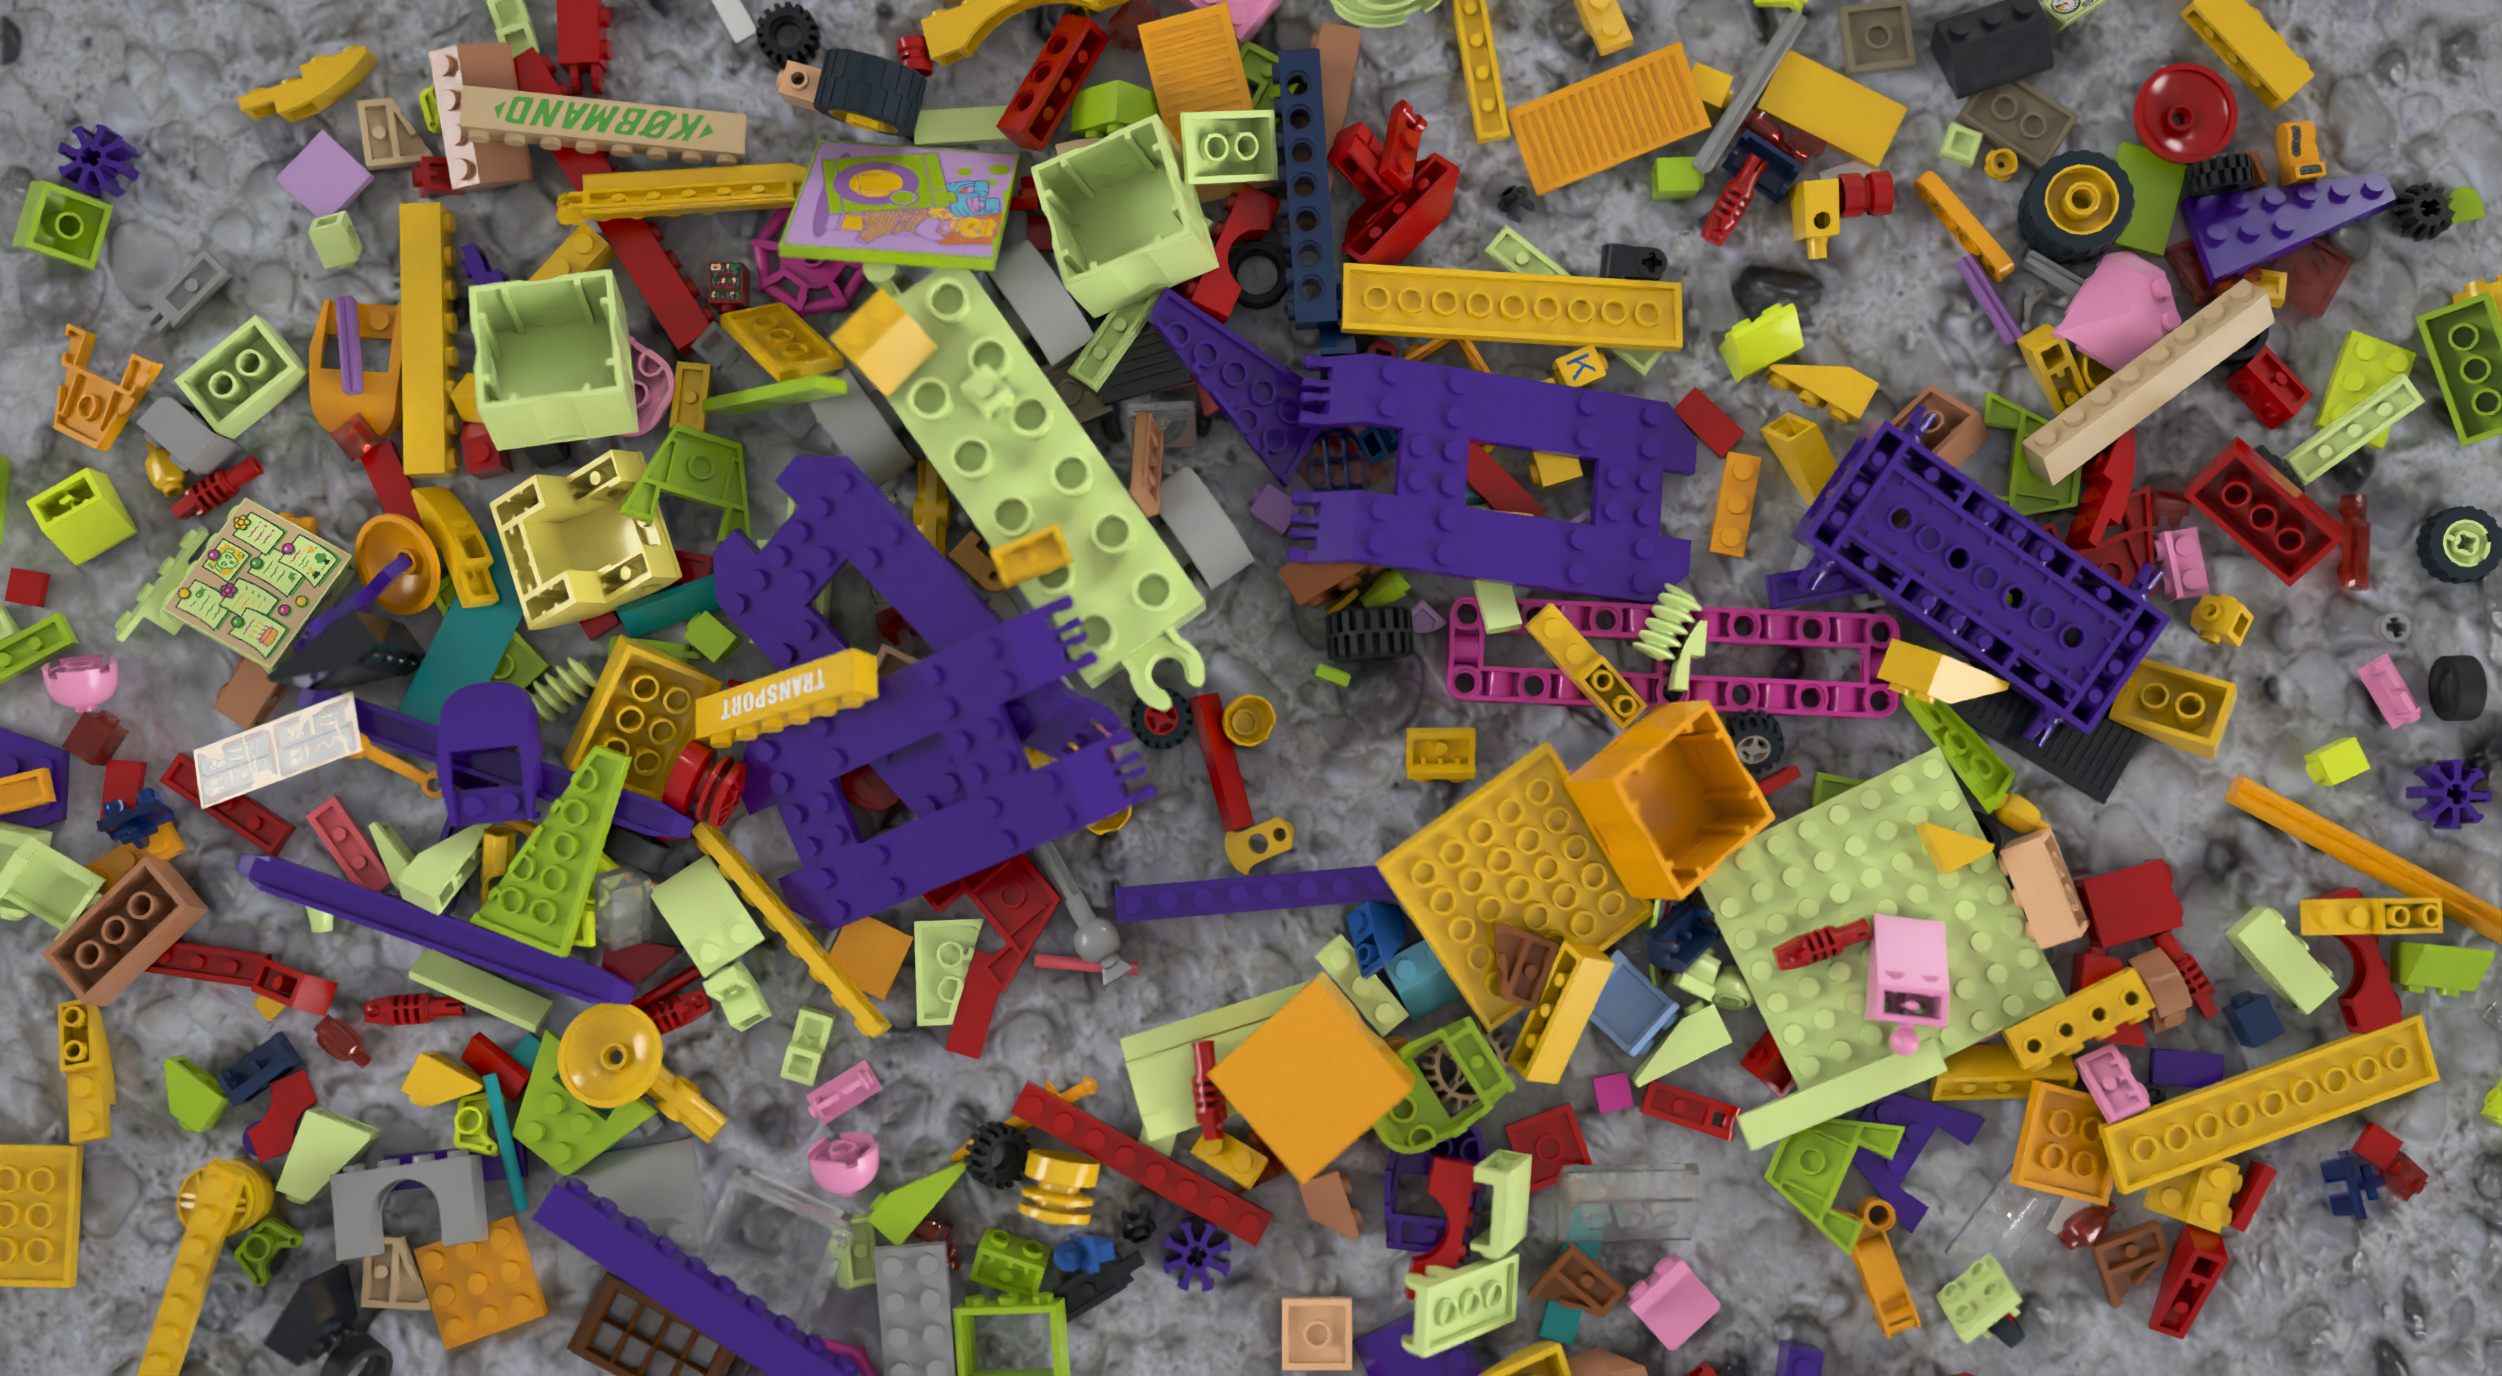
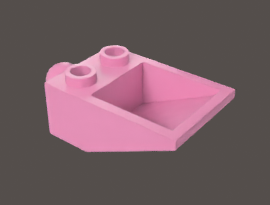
[1865,914,1950,1056]

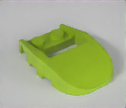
[1372,1015,1516,1154]

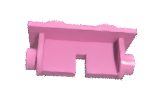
[2356,653,2423,730]
[806,1059,883,1126]

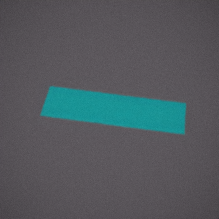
[398,529,524,726]

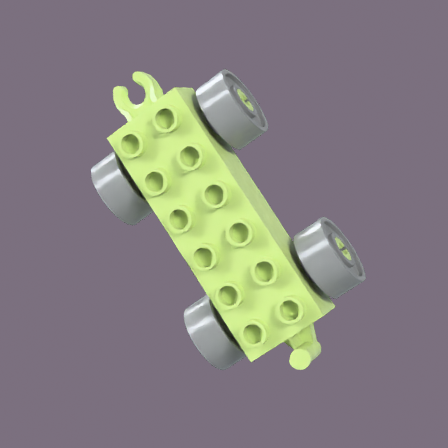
[807,239,1254,711]

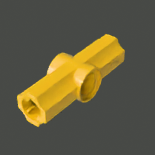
[913,459,951,560]
[479,826,516,911]
[645,1063,729,1144]

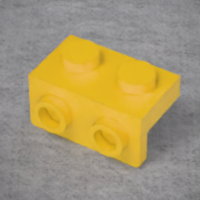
[1405,727,1476,783]

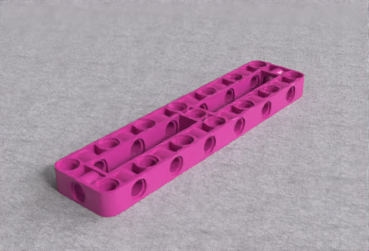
[1445,596,1900,720]

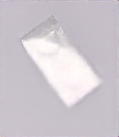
[595,865,653,951]

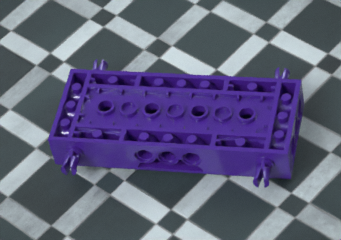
[1790,404,2171,748]

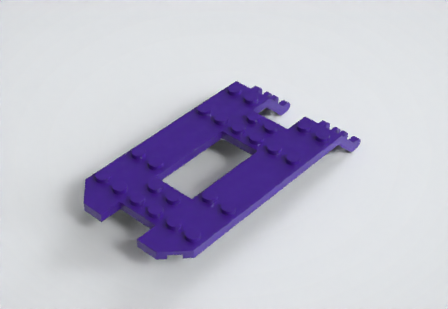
[1286,353,1697,604]
[713,455,1123,818]
[741,595,1157,931]

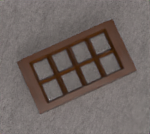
[567,1272,737,1376]

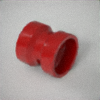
[896,35,934,78]

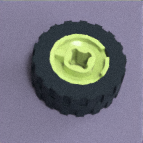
[2416,506,2502,584]

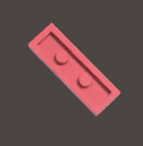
[305,796,392,892]

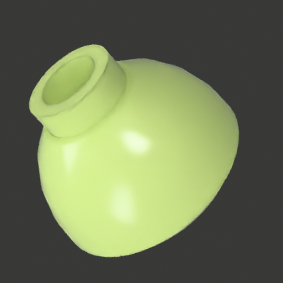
[1709,965,1754,1010]

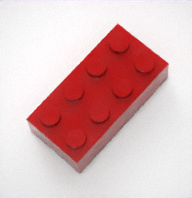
[2184,436,2344,587]

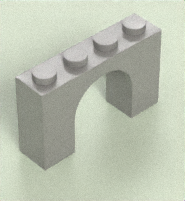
[330,1149,489,1261]

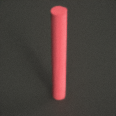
[1034,954,1138,975]

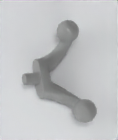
[2019,287,2073,335]

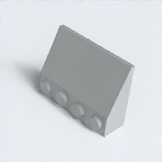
[555,1137,709,1271]

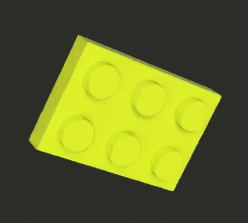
[2313,329,2417,450]

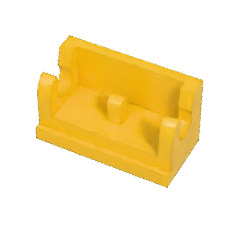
[989,523,1074,589]

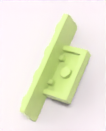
[114,525,209,643]

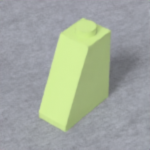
[275,1107,384,1204]

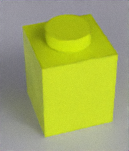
[2303,737,2371,787]

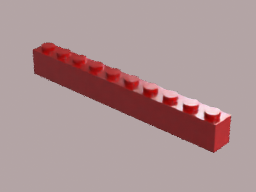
[513,46,720,357]

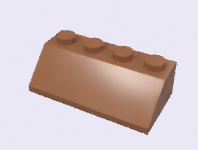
[428,42,534,192]
[1889,384,1989,527]

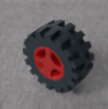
[1131,687,1193,750]

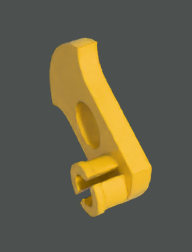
[1225,816,1296,876]

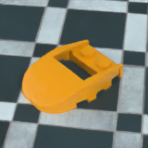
[309,299,403,441]

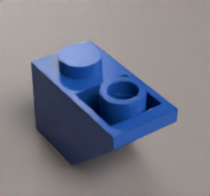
[1346,900,1407,979]

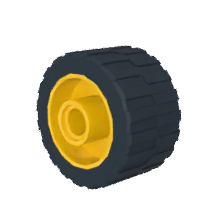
[813,48,927,137]
[2017,150,2135,265]

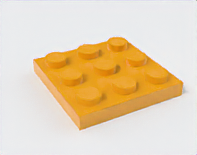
[2009,1079,2114,1207]
[414,1213,549,1350]

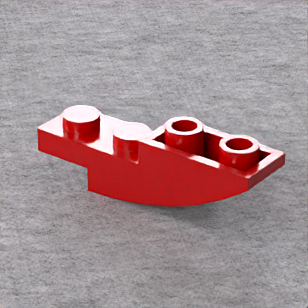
[2064,427,2135,551]

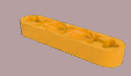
[1913,170,2015,282]

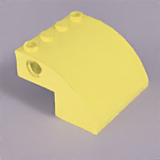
[489,449,683,630]

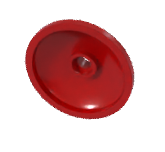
[2133,63,2238,165]

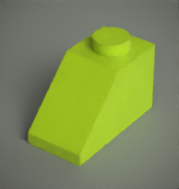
[163,1055,231,1133]

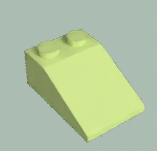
[1180,110,1279,185]
[648,855,765,979]

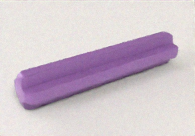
[1956,253,2024,346]
[335,295,364,396]

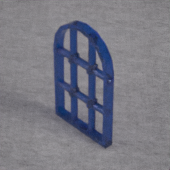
[1308,429,1367,516]

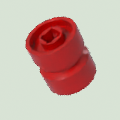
[1837,170,1894,219]

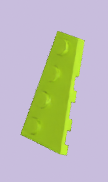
[434,573,552,691]
[1899,690,2016,814]

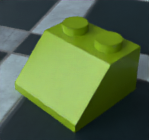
[11,180,113,270]
[2389,941,2495,997]

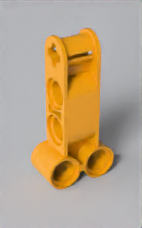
[1832,1195,1921,1340]

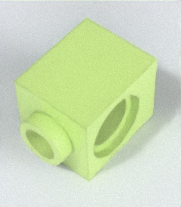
[308,210,363,269]

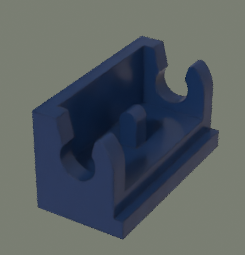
[1721,129,1804,204]
[1645,898,1720,974]
[217,1031,304,1107]

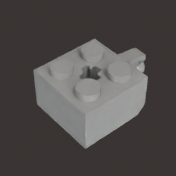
[136,390,244,477]

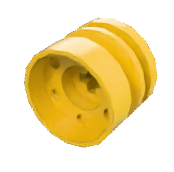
[1018,1149,1101,1225]
[176,1158,275,1237]

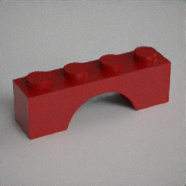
[1184,183,1281,325]
[2305,887,2403,1034]
[1404,1153,1480,1300]

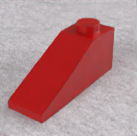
[2148,1223,2229,1340]

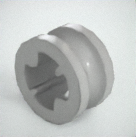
[2373,612,2412,644]

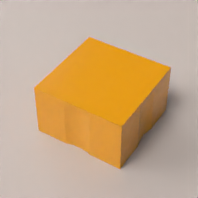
[1563,700,1776,900]
[1207,970,1416,1185]

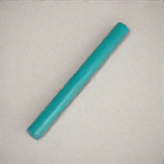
[482,1072,529,1212]

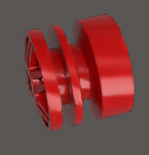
[662,739,748,829]

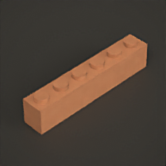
[1277,22,1362,231]

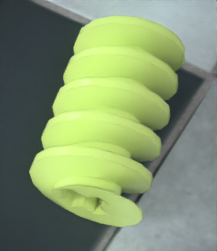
[1632,583,1702,661]
[525,656,599,728]

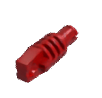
[1700,153,1769,247]
[170,455,264,520]
[1772,918,1872,971]
[2150,930,2220,1020]
[644,989,713,1036]
[364,993,466,1026]
[1191,1040,1228,1141]

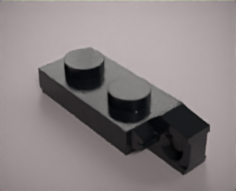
[1050,1250,1145,1324]

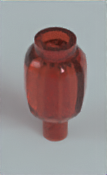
[1740,108,1793,156]
[313,1014,372,1069]
[2058,1200,2118,1250]

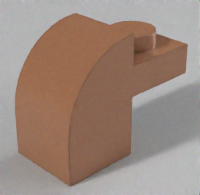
[2127,947,2192,1034]

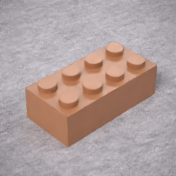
[42,856,210,1007]

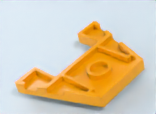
[53,323,163,452]

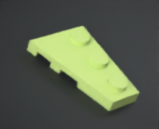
[914,918,984,1026]

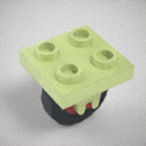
[1935,1253,2025,1348]

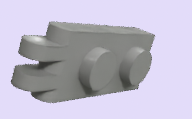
[145,249,233,335]

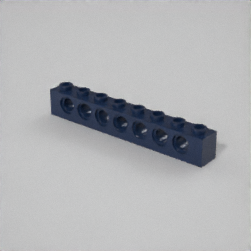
[1272,48,1338,331]

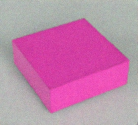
[1591,1071,1634,1113]

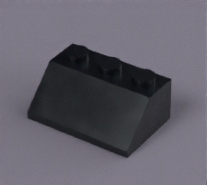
[1930,0,2054,100]
[262,1264,358,1367]

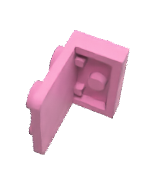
[1623,1252,1720,1351]

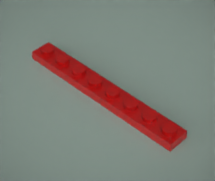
[1010,1080,1273,1247]

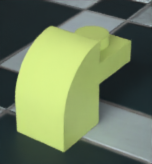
[702,961,772,1032]

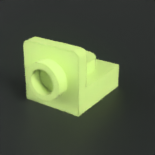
[959,363,1016,421]

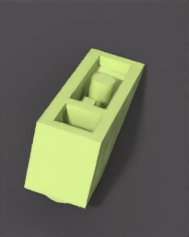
[397,823,497,916]
[1630,999,1732,1088]

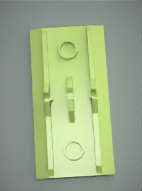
[1119,980,1311,1142]

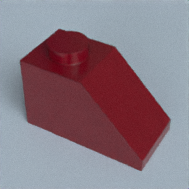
[602,937,683,984]

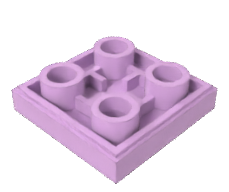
[275,130,375,218]

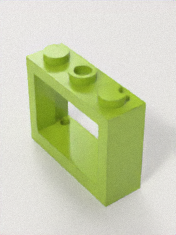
[953,1292,1070,1376]

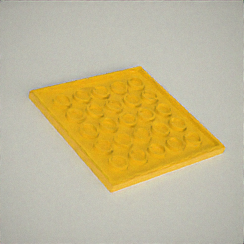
[1374,741,1655,1033]

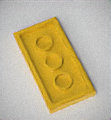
[1755,49,1908,170]
[720,302,844,382]

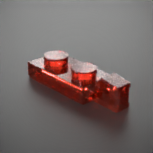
[2337,494,2371,591]

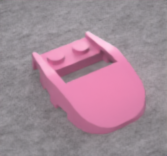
[617,336,676,439]

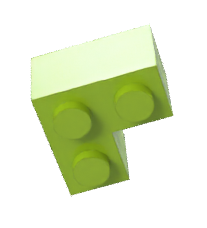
[1071,79,1161,139]

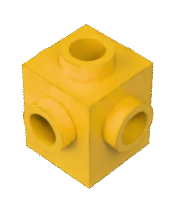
[2189,593,2254,647]

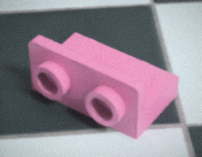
[2153,527,2210,602]
[2073,1043,2150,1124]

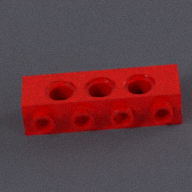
[996,13,1110,152]

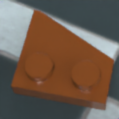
[1493,920,1560,1010]
[2089,1219,2170,1309]
[1528,1242,1626,1317]

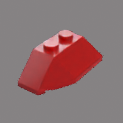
[1341,152,1460,265]

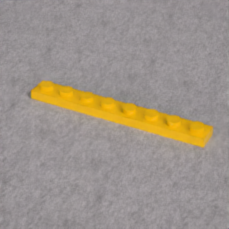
[691,822,892,1038]
[137,1157,248,1376]

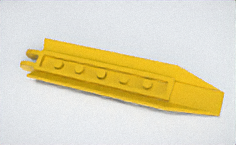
[556,162,808,226]

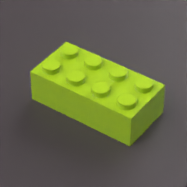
[2416,291,2502,447]

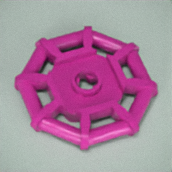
[751,207,868,319]

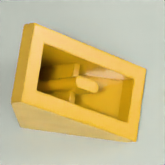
[1915,822,1995,874]

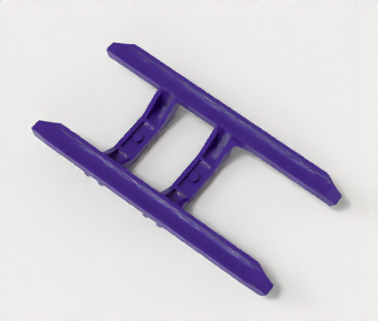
[236,688,694,1005]

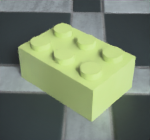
[174,315,309,440]

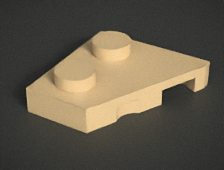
[357,97,434,171]
[360,1235,432,1310]

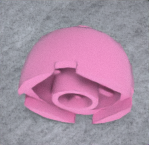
[41,654,119,713]
[808,1132,879,1197]

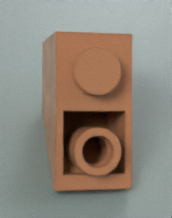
[1298,1166,1364,1240]

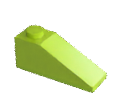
[867,1159,970,1245]

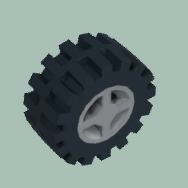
[1723,709,1784,774]

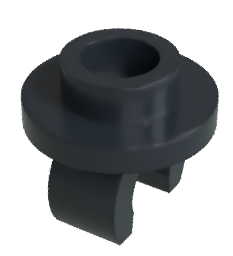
[1497,185,1535,223]
[1121,1204,1157,1243]

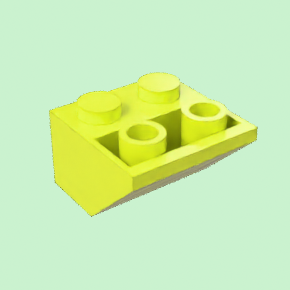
[1718,303,1804,383]
[26,467,138,566]

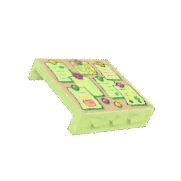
[162,497,357,674]

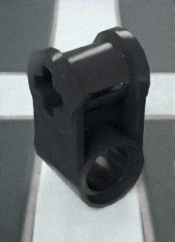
[1599,243,1667,281]

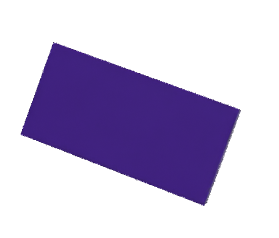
[2148,1048,2224,1088]

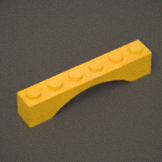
[921,0,1129,67]

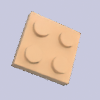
[1282,1297,1352,1370]

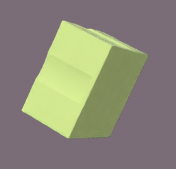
[1031,114,1219,319]
[468,269,639,451]

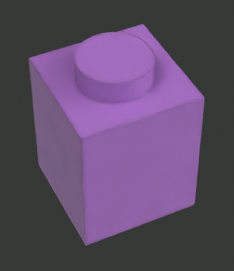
[1247,483,1302,538]

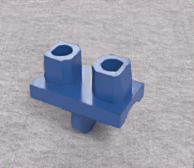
[1053,1231,1115,1274]

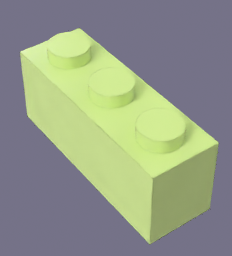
[2224,907,2339,1015]
[1314,933,1409,1037]

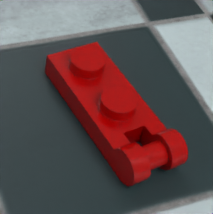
[1378,99,1428,194]
[1639,1080,1743,1142]

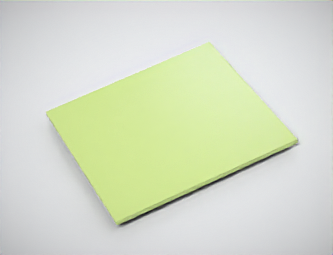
[1698,746,2066,1090]

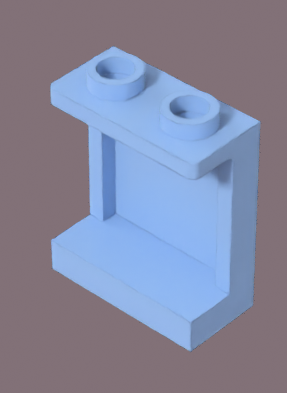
[1589,948,1680,1058]

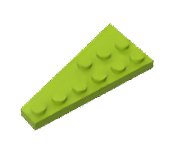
[469,745,632,958]

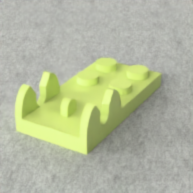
[1401,1250,1519,1358]

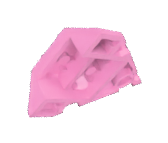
[2051,250,2182,372]

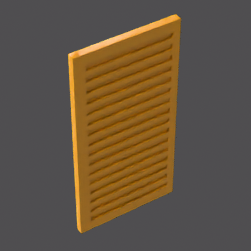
[1137,1,1273,204]
[1506,41,1712,197]

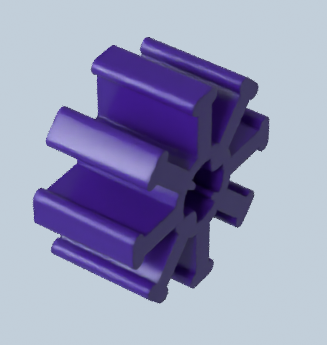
[57,124,140,199]
[2406,759,2492,830]
[1162,1217,1232,1292]

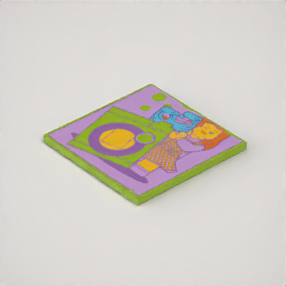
[779,139,1020,271]

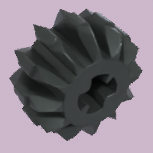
[2389,182,2456,242]

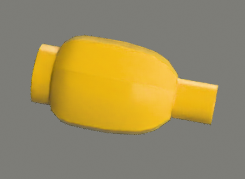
[145,440,186,498]
[1994,791,2051,833]

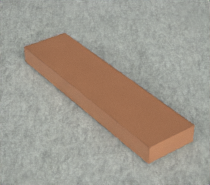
[1130,410,1164,518]

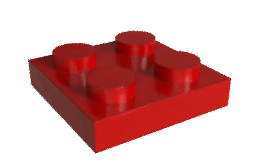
[1504,1102,1594,1193]

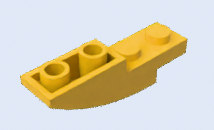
[1574,0,1634,57]
[237,45,378,124]
[410,486,499,609]
[1524,603,1648,730]
[2300,897,2443,935]
[57,999,117,1144]

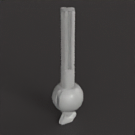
[1033,841,1134,985]

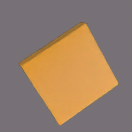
[830,916,914,1001]

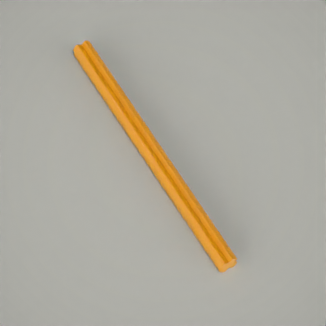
[2225,775,2502,945]

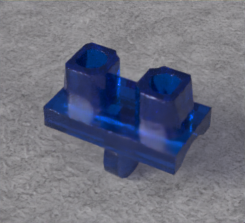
[96,788,175,850]
[2319,1150,2386,1221]

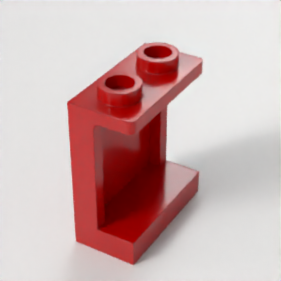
[2073,858,2184,948]

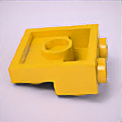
[2142,1160,2243,1234]

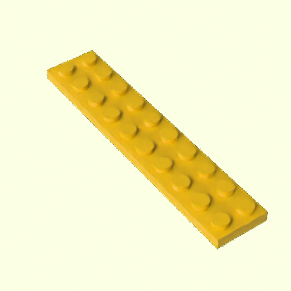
[1341,263,1683,352]
[2098,1012,2440,1195]

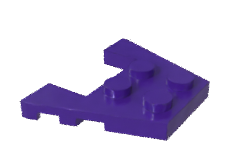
[292,554,413,653]
[0,726,70,829]
[1852,1093,1986,1234]

